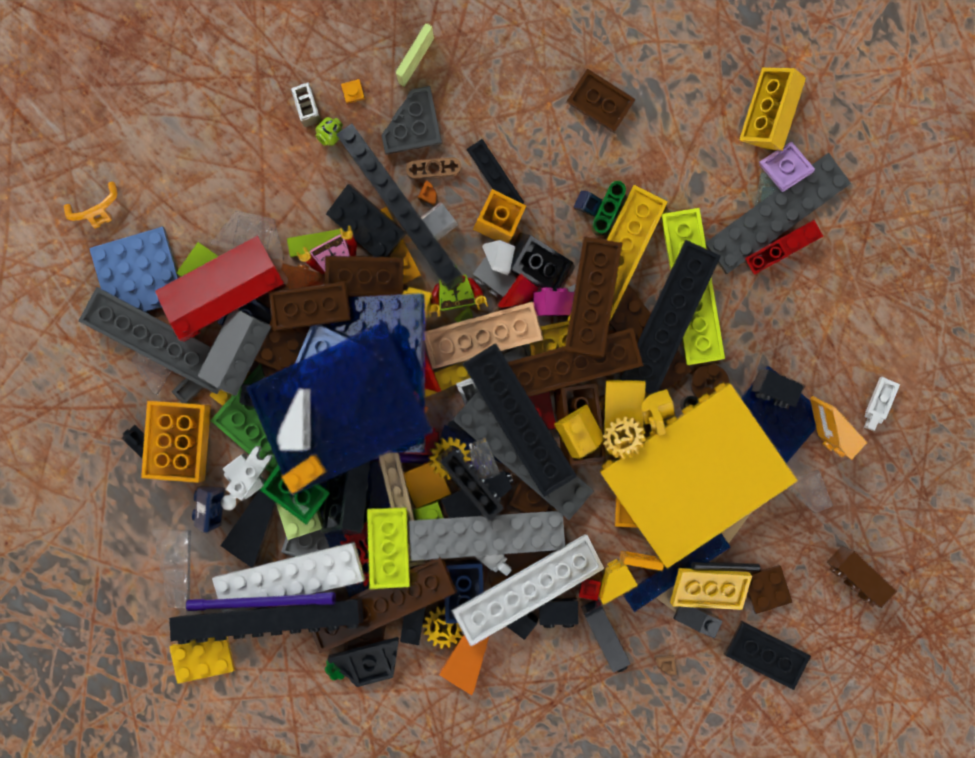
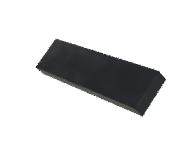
[466,139,524,204]

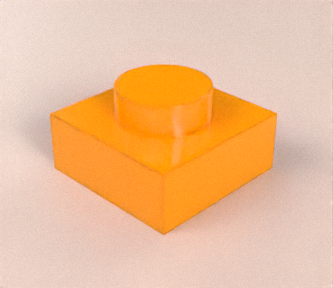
[341,79,365,104]

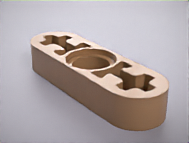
[406,157,461,180]

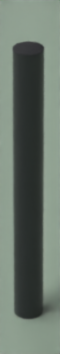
[691,562,760,571]

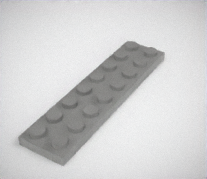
[409,511,565,561]

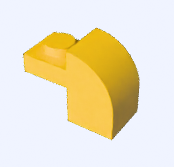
[642,389,675,436]

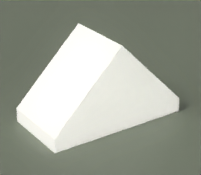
[482,240,515,275]
[457,378,479,404]

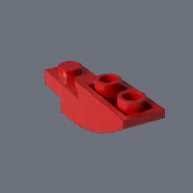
[745,220,824,275]

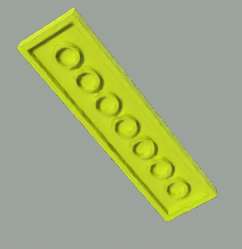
[661,208,725,365]

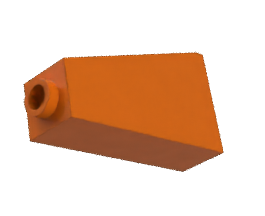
[439,633,489,696]

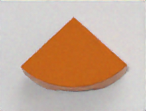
[418,180,437,207]

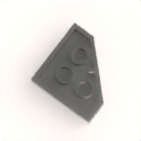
[381,86,442,155]

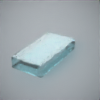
[754,173,778,207]

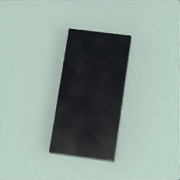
[724,620,811,690]

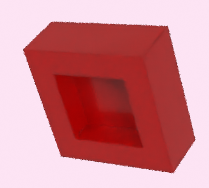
[578,578,601,601]

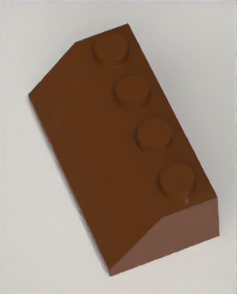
[553,383,606,465]

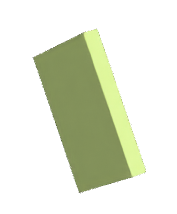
[396,23,434,87]

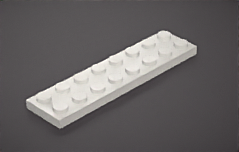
[452,534,604,646]
[212,542,365,612]

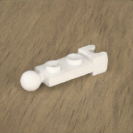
[221,446,273,510]

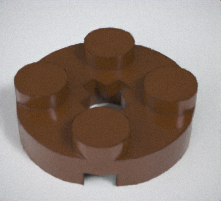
[690,365,729,399]

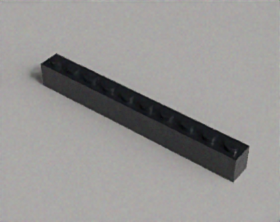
[336,124,465,291]
[169,599,364,644]

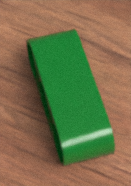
[591,181,626,236]

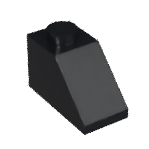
[673,607,723,638]

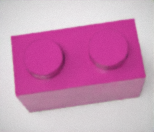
[534,288,574,316]

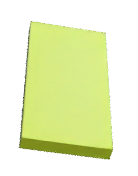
[367,507,410,589]

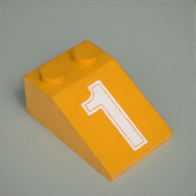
[810,396,867,460]

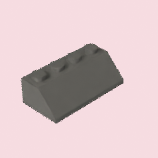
[197,309,271,396]

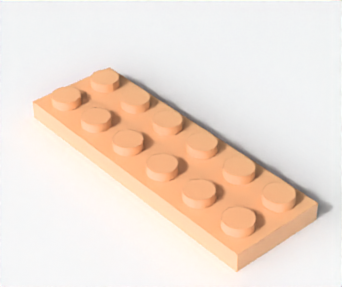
[423,302,543,369]

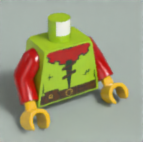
[428,265,488,317]

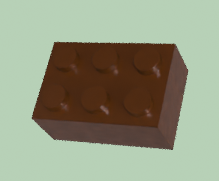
[827,546,897,608]

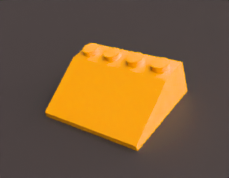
[141,401,211,483]

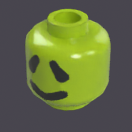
[315,117,343,146]

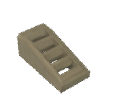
[291,82,322,127]

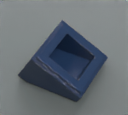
[574,190,602,217]

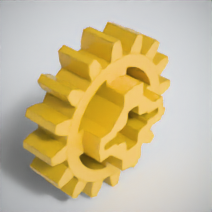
[603,417,646,459]
[428,437,471,480]
[423,606,462,649]

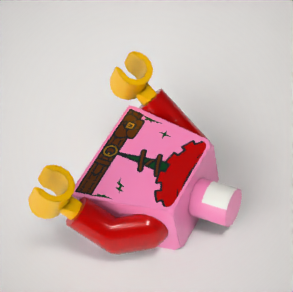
[297,226,357,275]

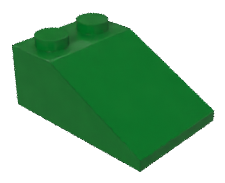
[260,458,330,525]

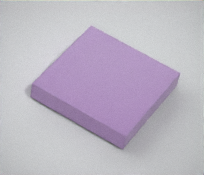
[759,141,815,192]

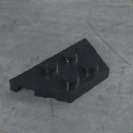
[328,637,399,687]

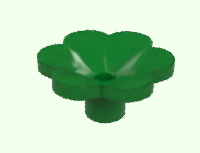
[325,660,345,681]

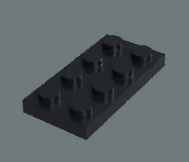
[326,184,407,257]

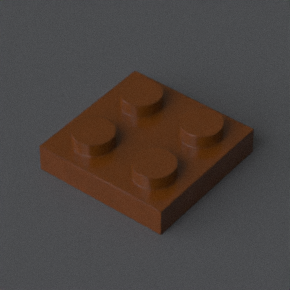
[748,565,793,614]

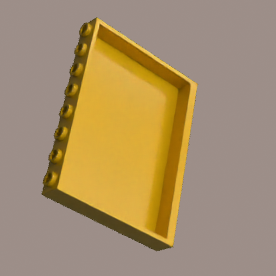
[600,382,798,568]

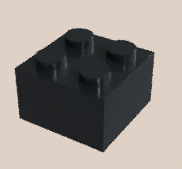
[750,369,805,409]

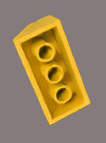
[739,67,806,151]

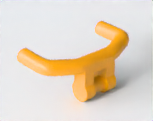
[64,181,118,229]

